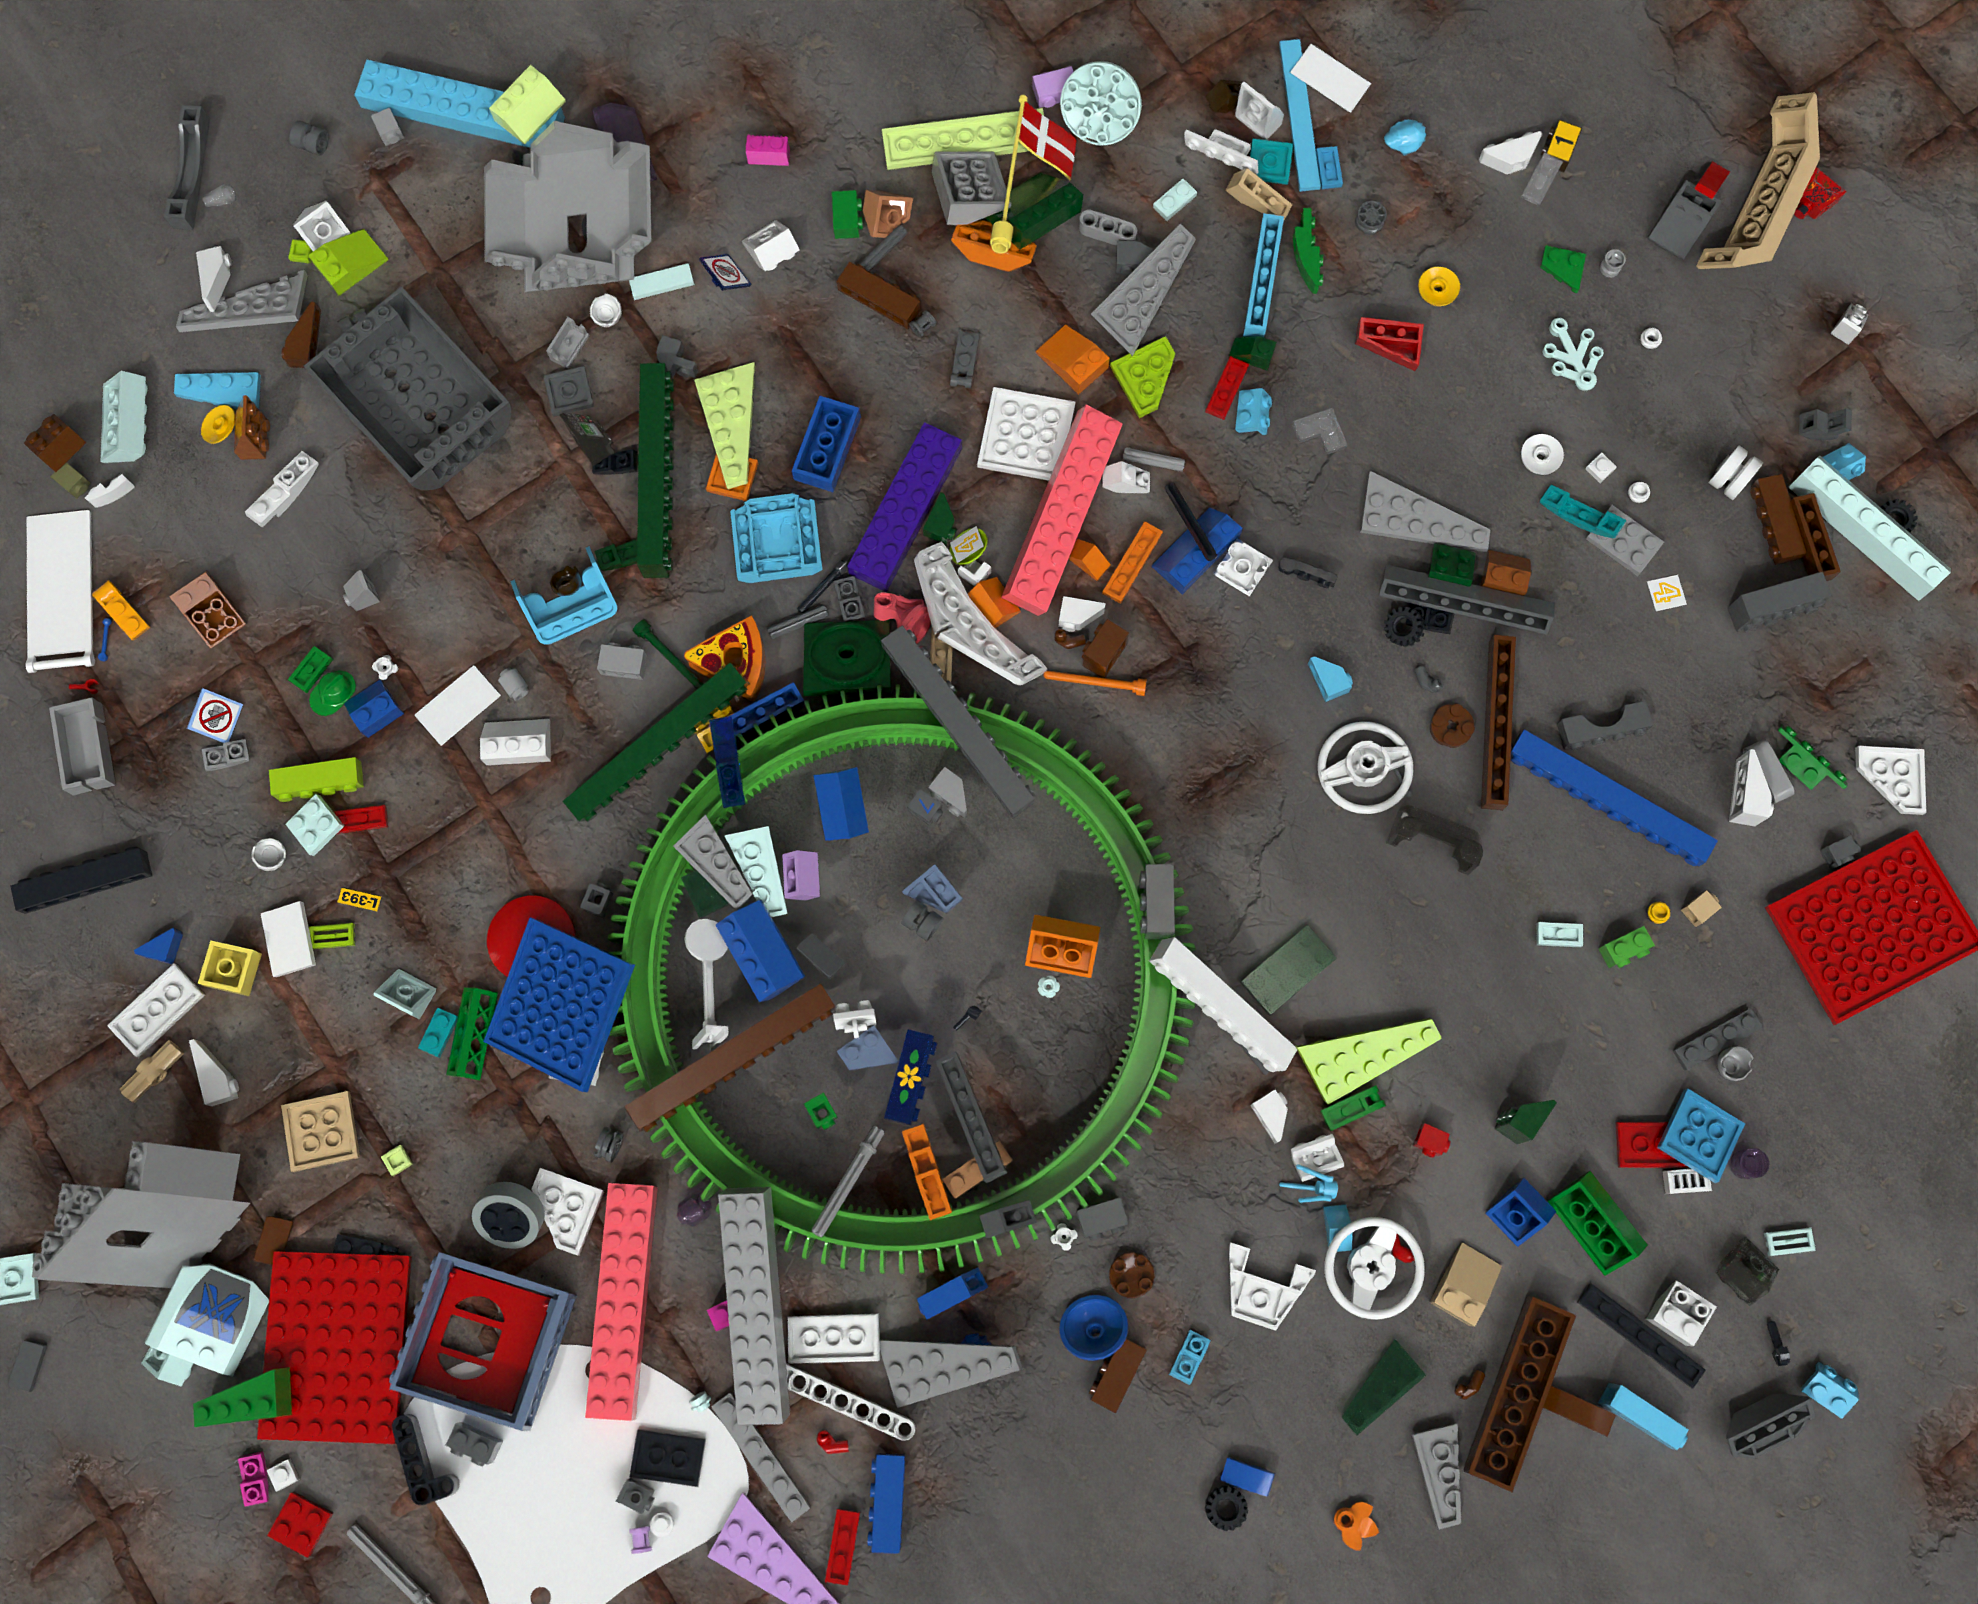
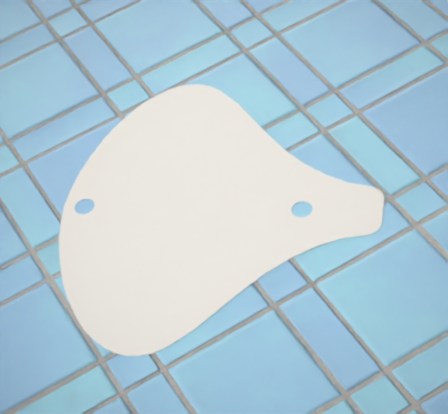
[402,1344,749,1604]

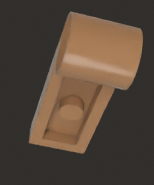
[942,1141,1013,1199]

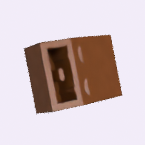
[234,395,270,460]
[169,570,246,649]

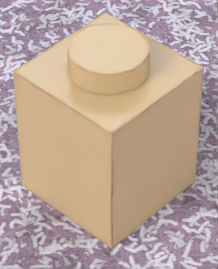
[1681,890,1722,927]

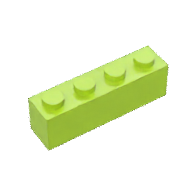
[269,757,364,802]

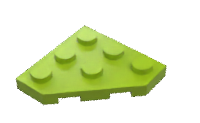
[1110,336,1175,418]

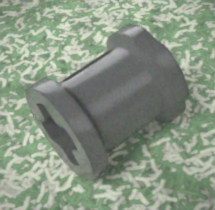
[909,310,936,338]

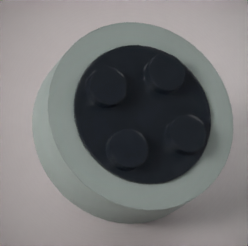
[472,1182,545,1249]

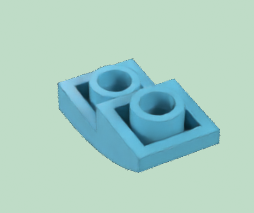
[1169,1330,1211,1385]

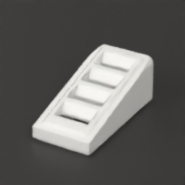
[1662,1169,1712,1194]

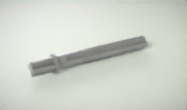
[812,1126,884,1237]
[347,1524,436,1604]

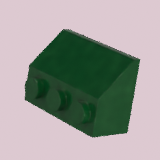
[1494,1100,1557,1144]

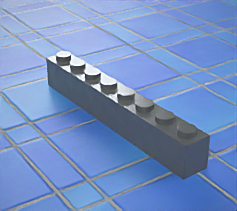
[1379,565,1554,635]

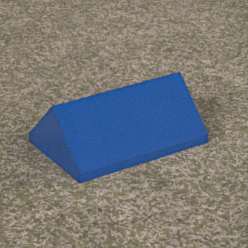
[813,767,869,841]

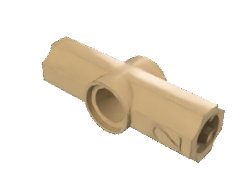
[120,1040,184,1103]

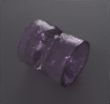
[1730,1148,1770,1180]

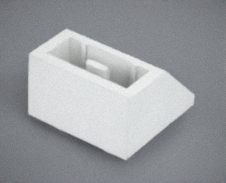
[1646,1281,1716,1346]

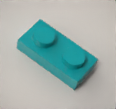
[418,1008,458,1058]

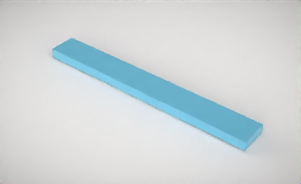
[1279,39,1320,192]

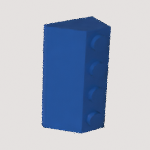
[1152,507,1243,595]
[716,900,805,1002]

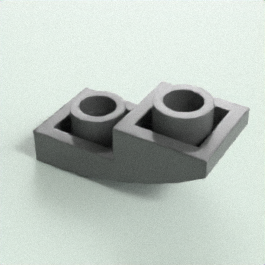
[834,576,865,622]

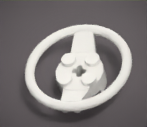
[1318,721,1413,814]
[1325,1217,1425,1319]

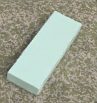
[629,263,694,300]

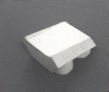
[1214,538,1273,596]

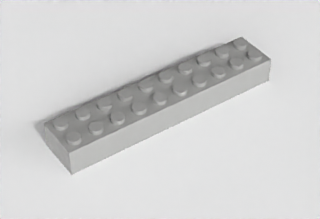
[718,1187,790,1425]

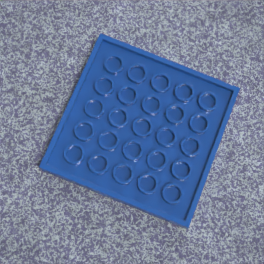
[483,917,635,1092]

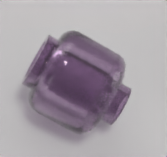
[677,1193,712,1227]

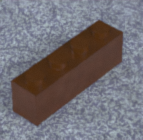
[836,261,921,329]
[1750,474,1807,565]
[1791,493,1841,581]

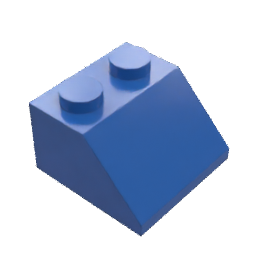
[344,679,404,738]
[1485,1178,1557,1247]

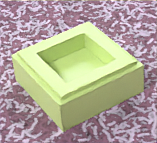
[381,1145,413,1176]

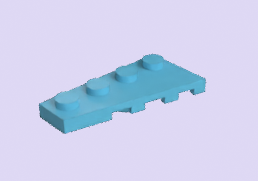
[174,372,261,410]

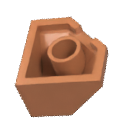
[863,190,913,238]

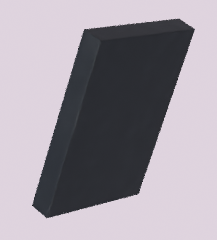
[629,1429,706,1487]

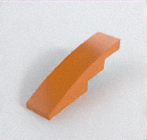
[902,1124,952,1220]

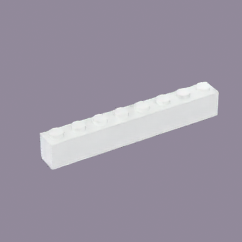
[1149,937,1297,1072]

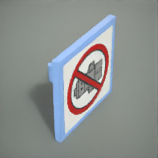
[187,688,243,743]

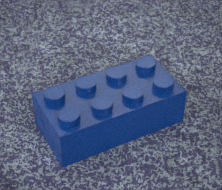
[792,396,861,493]

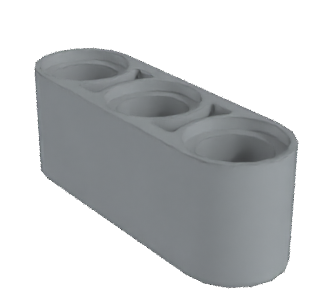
[1079,210,1137,246]
[1743,739,1794,804]

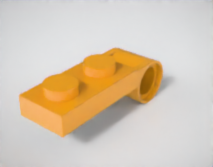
[92,580,150,641]

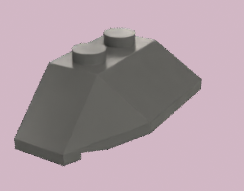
[1726,1393,1815,1459]

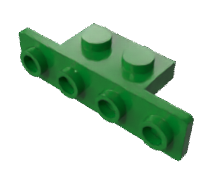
[1777,724,1848,790]

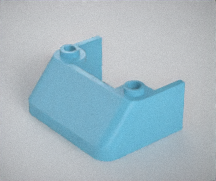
[510,547,617,644]

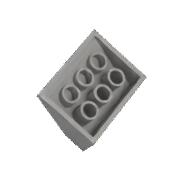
[932,152,1011,225]

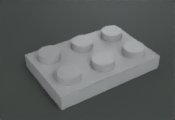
[1586,505,1664,576]

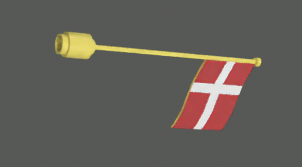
[990,95,1077,253]

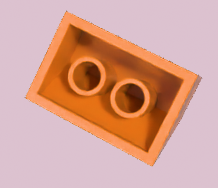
[1025,914,1101,978]

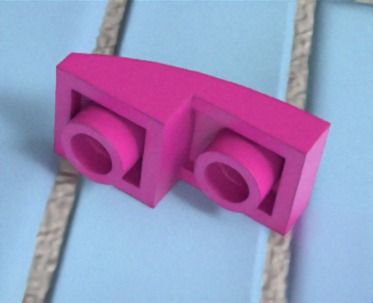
[238,1451,269,1507]

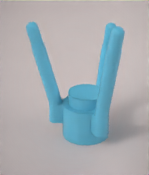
[1279,1164,1338,1203]

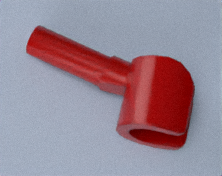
[69,679,99,694]

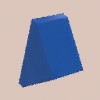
[133,928,183,965]

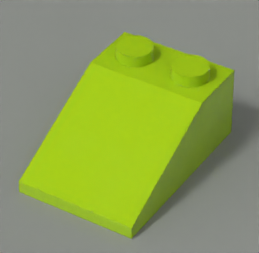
[308,229,389,296]

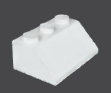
[480,719,551,765]

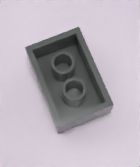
[1139,864,1175,939]

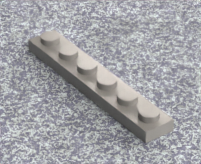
[712,1392,811,1523]

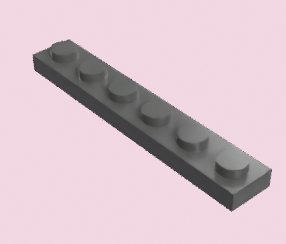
[936,1051,1007,1183]

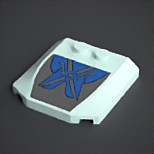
[145,1264,269,1376]

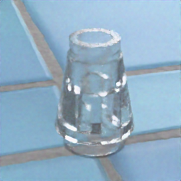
[203,184,236,208]

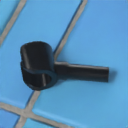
[953,1006,982,1031]

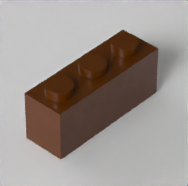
[1089,1339,1147,1413]

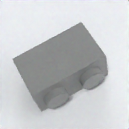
[597,643,647,680]

